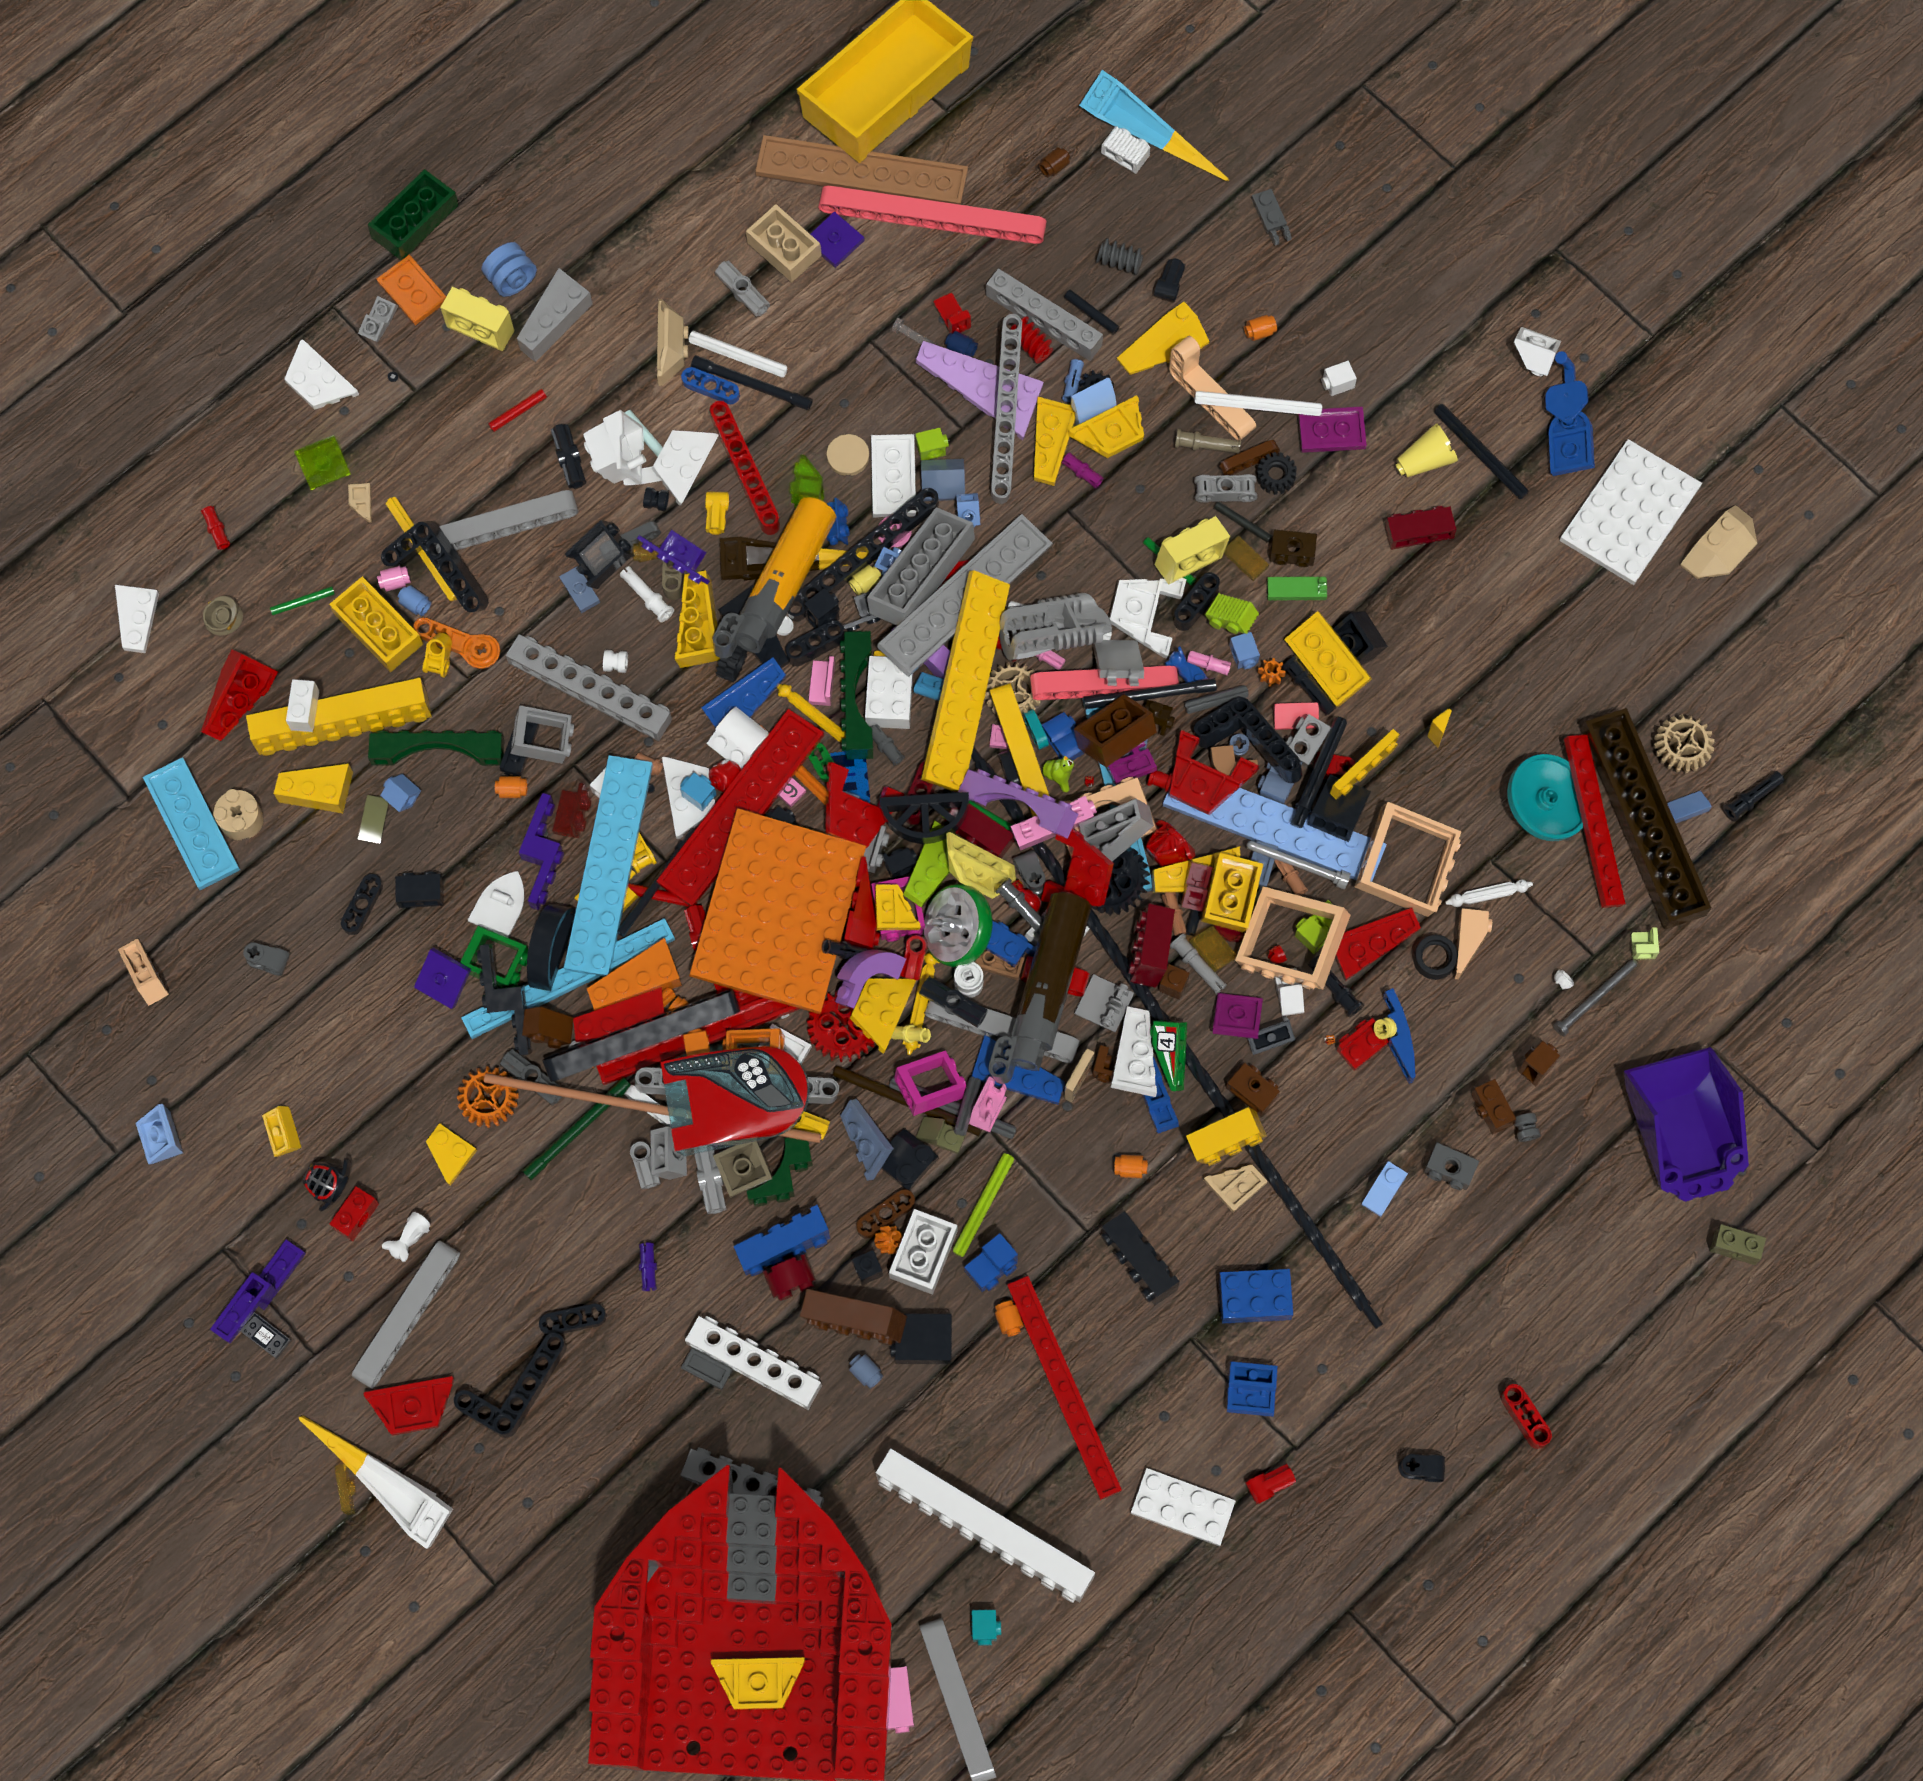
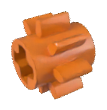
[1258,658,1286,687]
[874,1226,903,1254]

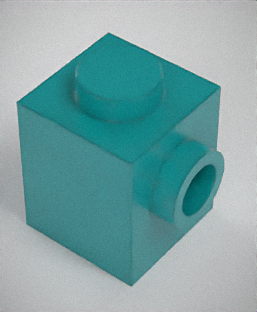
[972,1610,1001,1646]

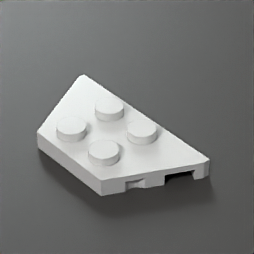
[285,339,359,410]
[652,430,719,506]
[662,757,715,839]

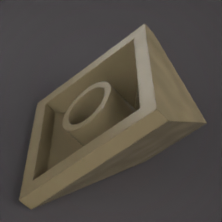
[713,1138,772,1198]

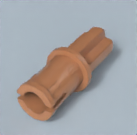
[1274,859,1308,896]
[1161,893,1186,936]

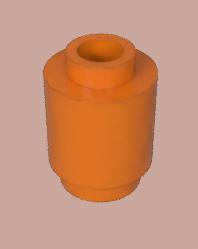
[1244,315,1277,341]
[495,776,527,798]
[1115,1155,1148,1178]
[995,1301,1024,1337]

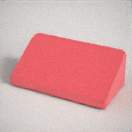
[1273,702,1319,730]

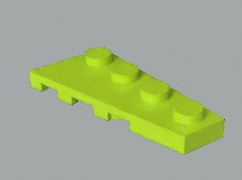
[903,821,950,907]

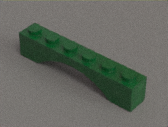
[840,631,873,759]
[368,731,505,766]

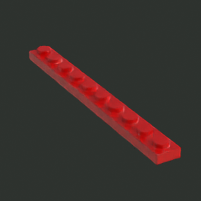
[596,998,800,1085]
[1007,1276,1122,1500]

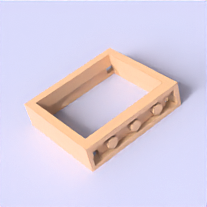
[1354,802,1461,917]
[1235,886,1351,990]

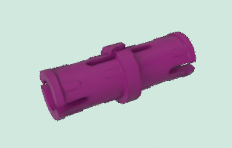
[1062,452,1104,488]

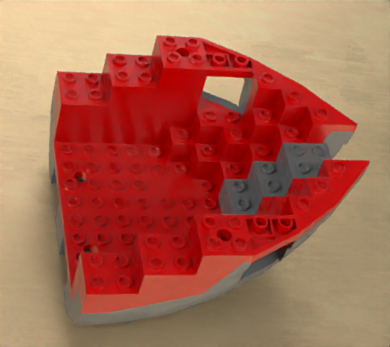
[588,1465,892,1781]

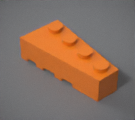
[587,938,682,1011]

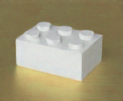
[865,656,913,729]
[889,1209,958,1295]

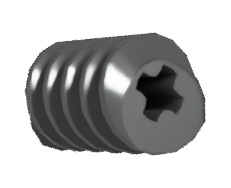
[1097,238,1143,275]

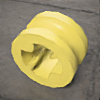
[1374,1017,1397,1040]

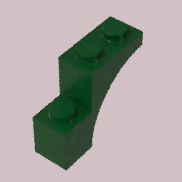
[747,1138,813,1206]

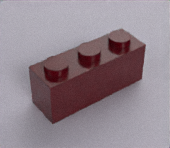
[1385,506,1457,550]
[945,804,1015,859]

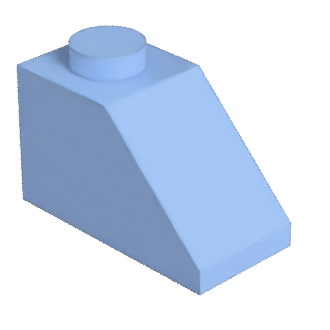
[1361,1161,1408,1217]

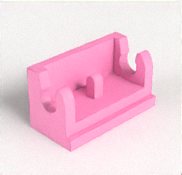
[969,1077,1007,1132]

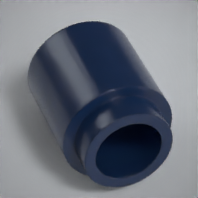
[945,331,978,357]

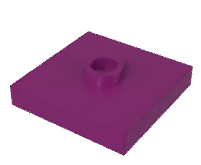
[1213,993,1263,1039]

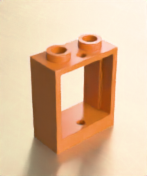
[721,1028,785,1075]

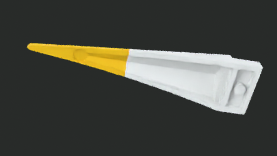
[299,1416,453,1549]

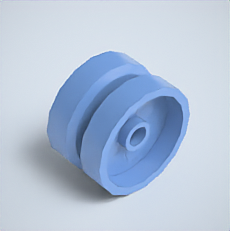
[481,242,537,297]

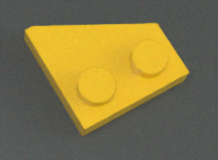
[875,885,921,930]
[426,1123,477,1186]

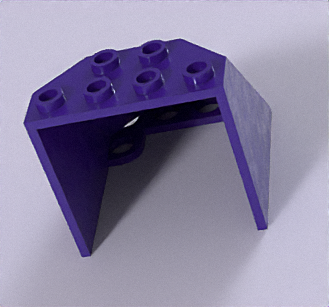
[1624,1047,1749,1202]

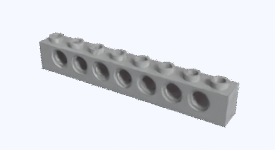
[506,634,672,741]

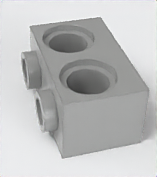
[1286,714,1331,768]

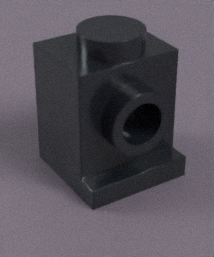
[882,848,918,880]

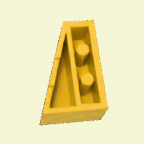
[273,764,353,813]

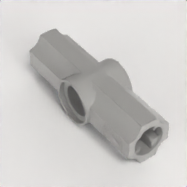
[715,260,770,317]
[693,1144,727,1214]

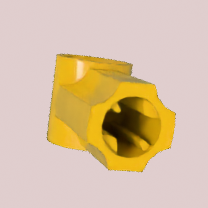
[706,491,729,535]
[789,1106,830,1141]

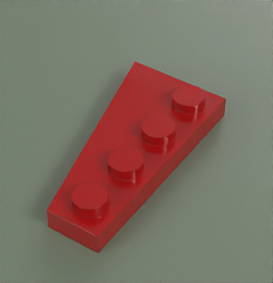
[573,987,664,1042]

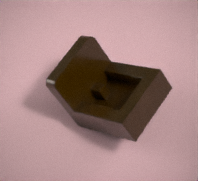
[1145,700,1175,736]

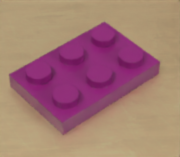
[1298,407,1367,453]

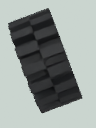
[1257,452,1297,495]
[716,645,748,682]

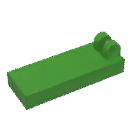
[1267,577,1327,600]

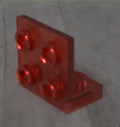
[552,783,591,838]

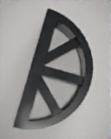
[879,792,969,844]
[527,904,576,991]

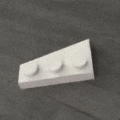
[115,585,159,653]

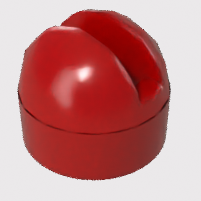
[1268,945,1287,964]

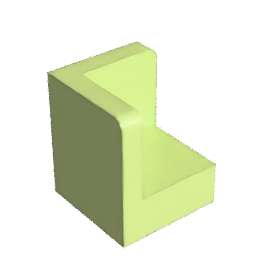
[1631,927,1659,959]

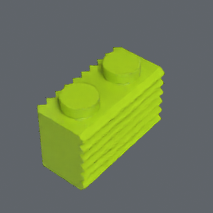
[1205,593,1259,634]

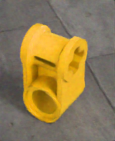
[422,633,452,678]
[632,833,657,874]

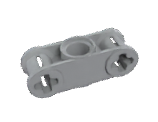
[1194,474,1257,503]

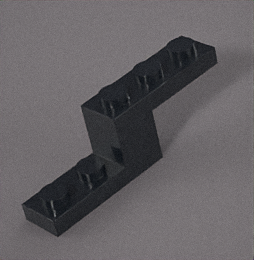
[477,944,532,1055]

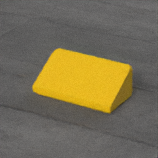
[1427,708,1452,748]
[262,1106,301,1157]

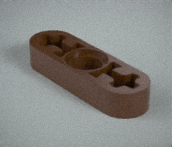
[1219,440,1280,476]
[857,1190,915,1239]

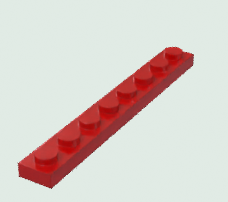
[1564,735,1626,908]

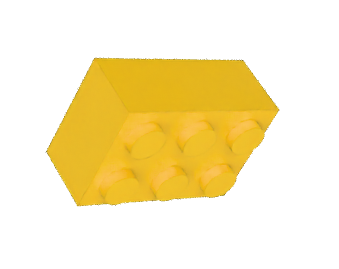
[1201,853,1263,932]
[1186,1107,1267,1166]

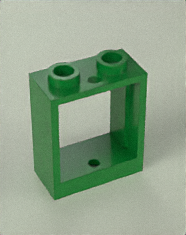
[460,926,528,988]

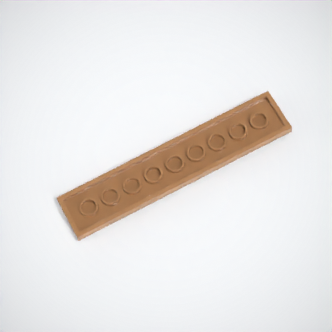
[755,135,968,205]

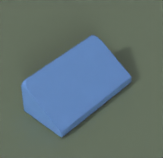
[1667,791,1712,823]

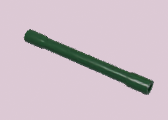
[522,1077,631,1181]

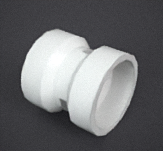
[603,650,628,673]

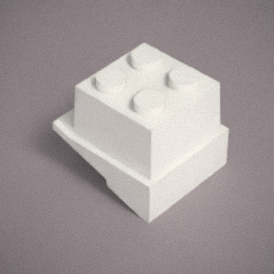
[583,410,646,485]

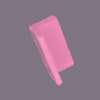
[809,656,835,706]

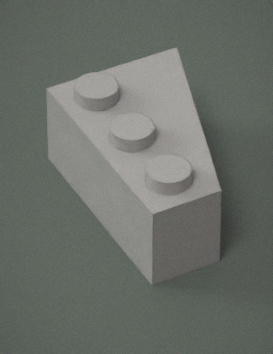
[1079,799,1154,861]

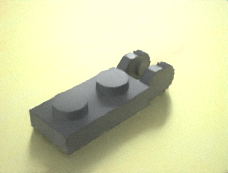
[1252,189,1292,245]

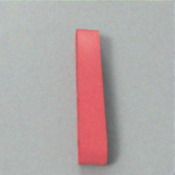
[1030,666,1179,700]

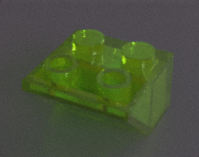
[790,454,825,508]

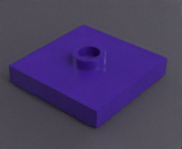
[810,212,865,268]
[414,948,471,1009]

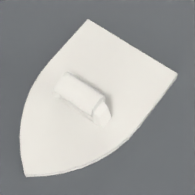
[467,871,525,938]

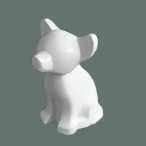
[382,1212,430,1262]

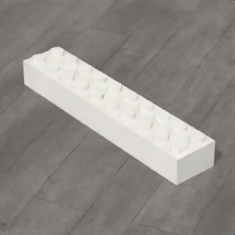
[876,1448,1095,1603]

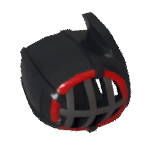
[302,1158,351,1212]

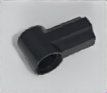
[1154,258,1186,302]

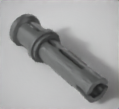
[995,878,1044,935]

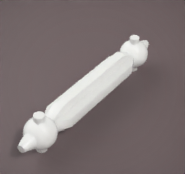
[1445,879,1533,907]

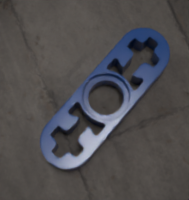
[681,367,740,404]

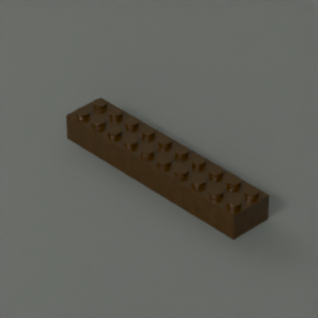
[1581,708,1712,930]

